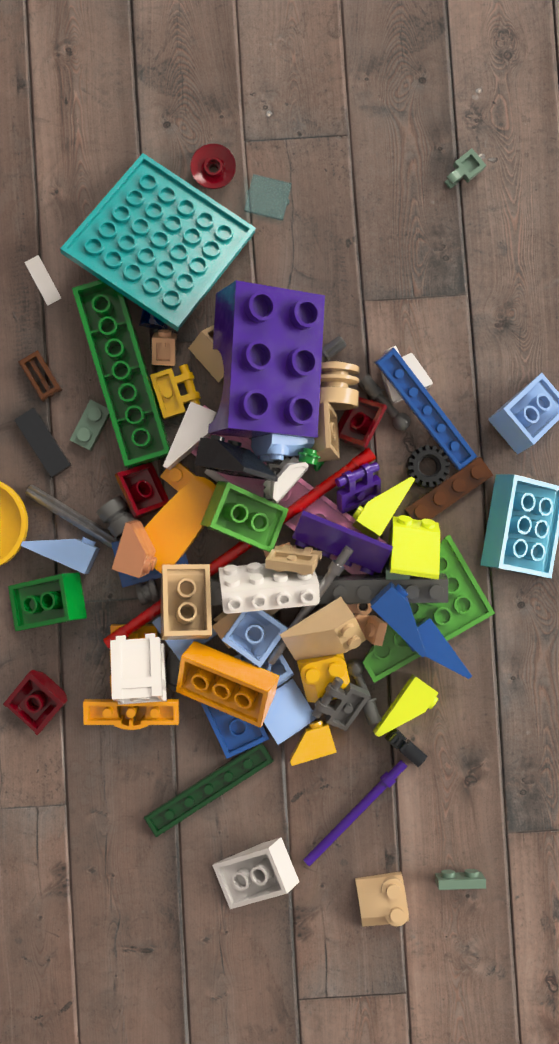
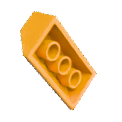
[176,641,279,728]

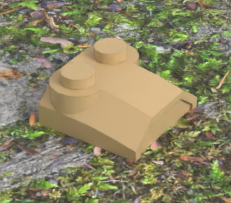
[355,871,409,927]

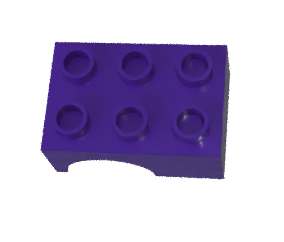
[208,280,325,438]

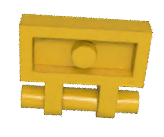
[150,364,201,420]

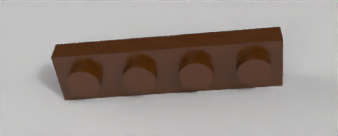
[404,457,493,520]

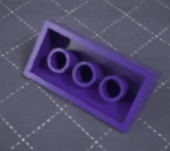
[292,510,393,576]

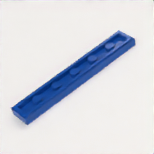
[374,347,477,471]

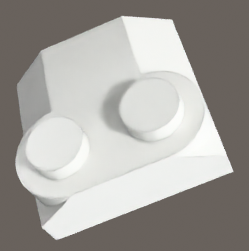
[263,457,309,504]

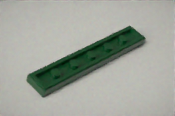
[144,742,274,837]

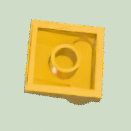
[297,653,350,703]

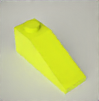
[352,477,415,539]
[373,674,438,737]

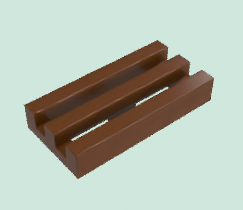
[18,350,62,402]

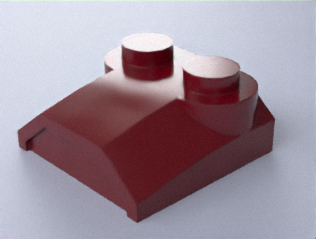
[3,670,68,735]

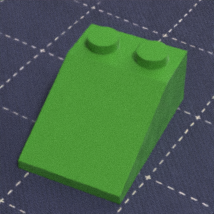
[201,481,289,553]

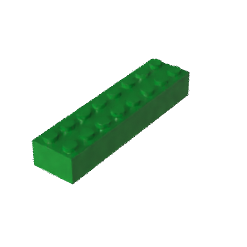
[72,280,171,469]

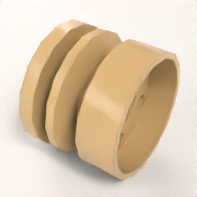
[319,361,360,410]

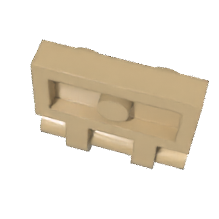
[265,544,322,575]

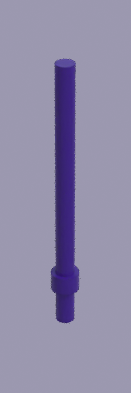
[303,760,408,866]

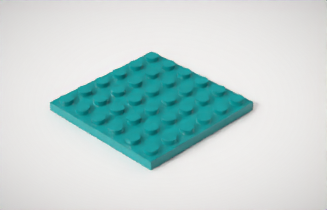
[60,153,256,332]

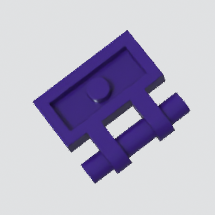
[335,462,381,514]

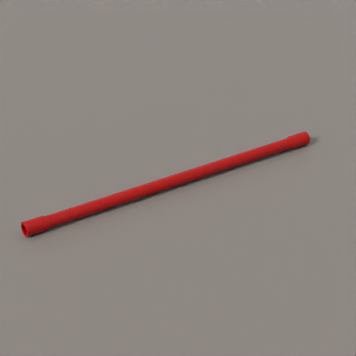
[103,447,376,650]

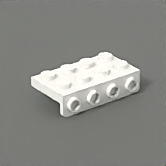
[218,562,320,614]

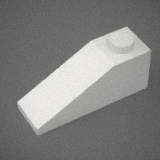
[163,402,217,470]

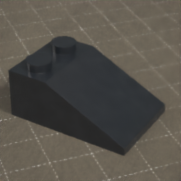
[194,435,278,482]

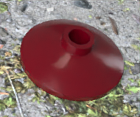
[190,144,236,189]

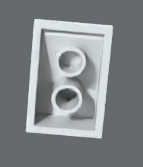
[212,837,299,909]

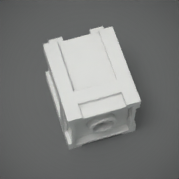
[110,633,167,705]

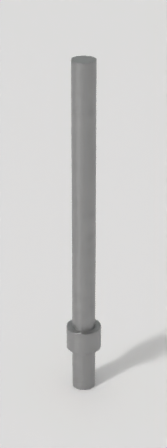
[266,546,353,665]

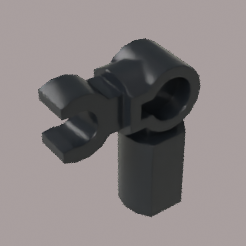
[385,728,428,767]

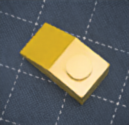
[290,720,337,766]

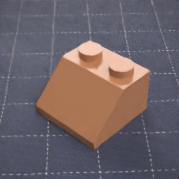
[112,520,157,578]

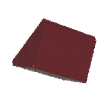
[338,397,387,451]
[115,462,169,519]

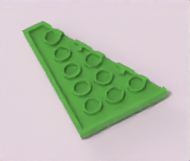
[362,535,495,683]

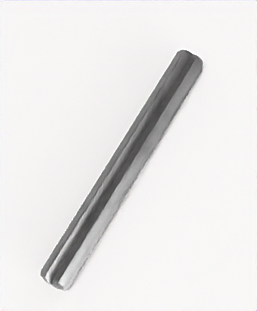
[25,485,120,549]

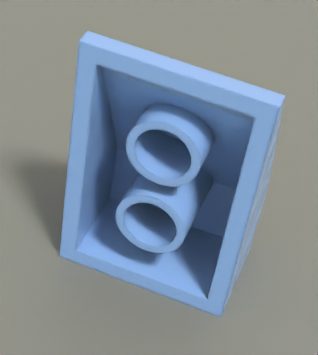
[488,373,559,455]

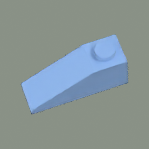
[21,537,100,574]

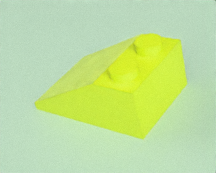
[388,515,440,579]

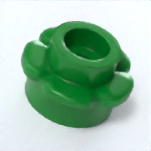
[298,448,321,465]

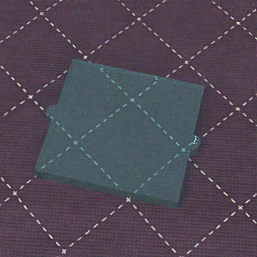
[244,174,292,221]

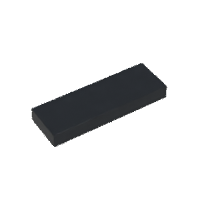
[14,408,72,478]

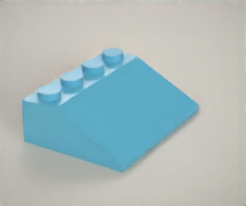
[480,474,559,578]

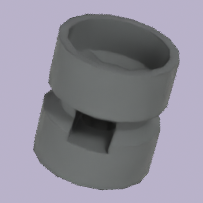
[96,495,138,539]

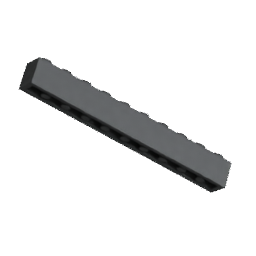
[210,573,448,605]

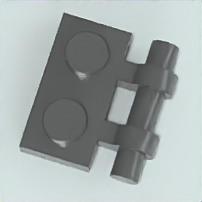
[312,677,371,731]

